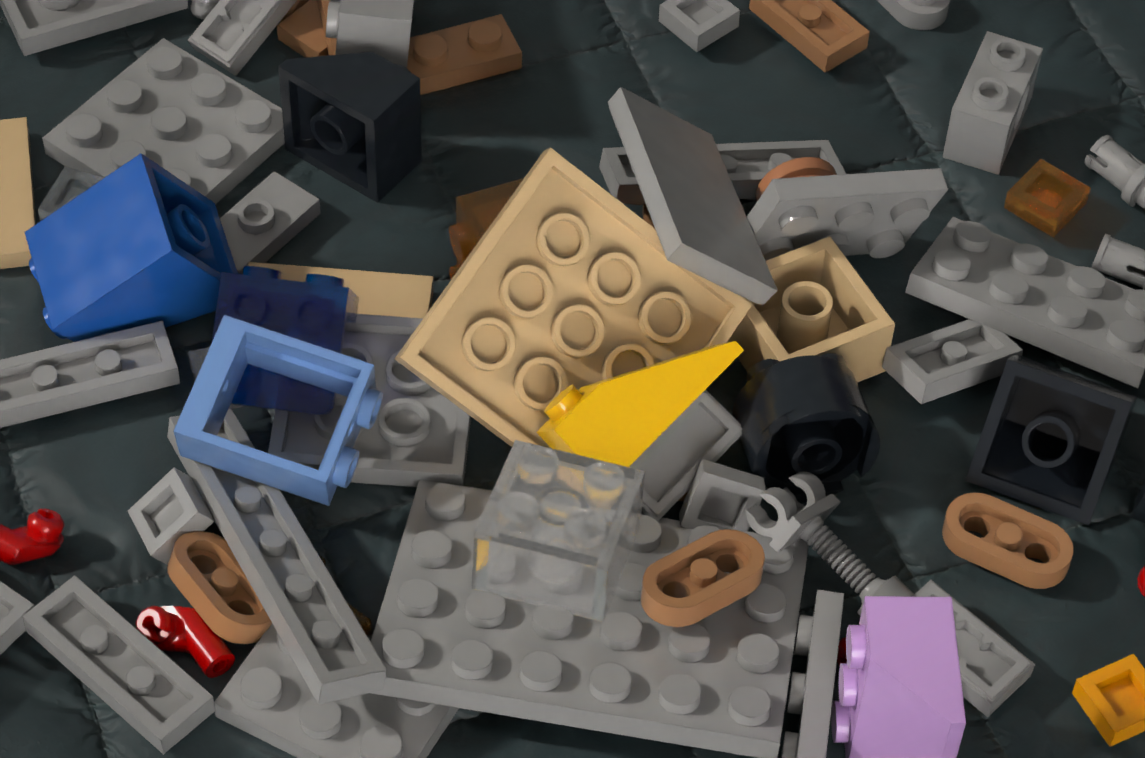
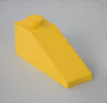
[536,341,744,489]

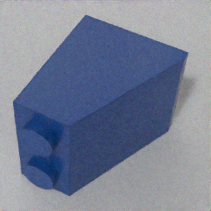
[25,153,246,342]

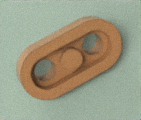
[942,493,1073,589]
[641,529,765,627]
[167,531,272,644]

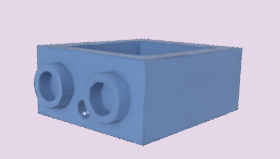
[173,315,383,506]

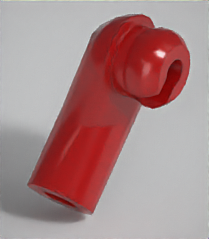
[0,509,64,565]
[136,606,235,678]

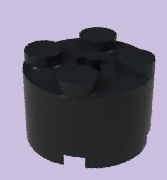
[732,353,880,503]

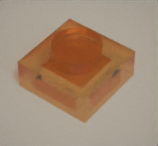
[1004,159,1091,238]

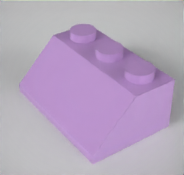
[831,596,966,758]

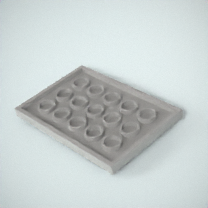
[371,480,809,758]

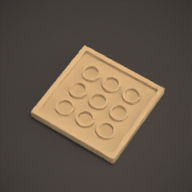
[395,147,752,510]

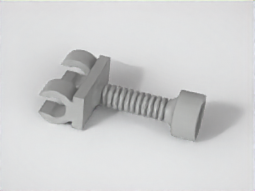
[746,471,914,616]

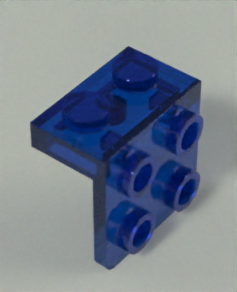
[211,266,359,415]

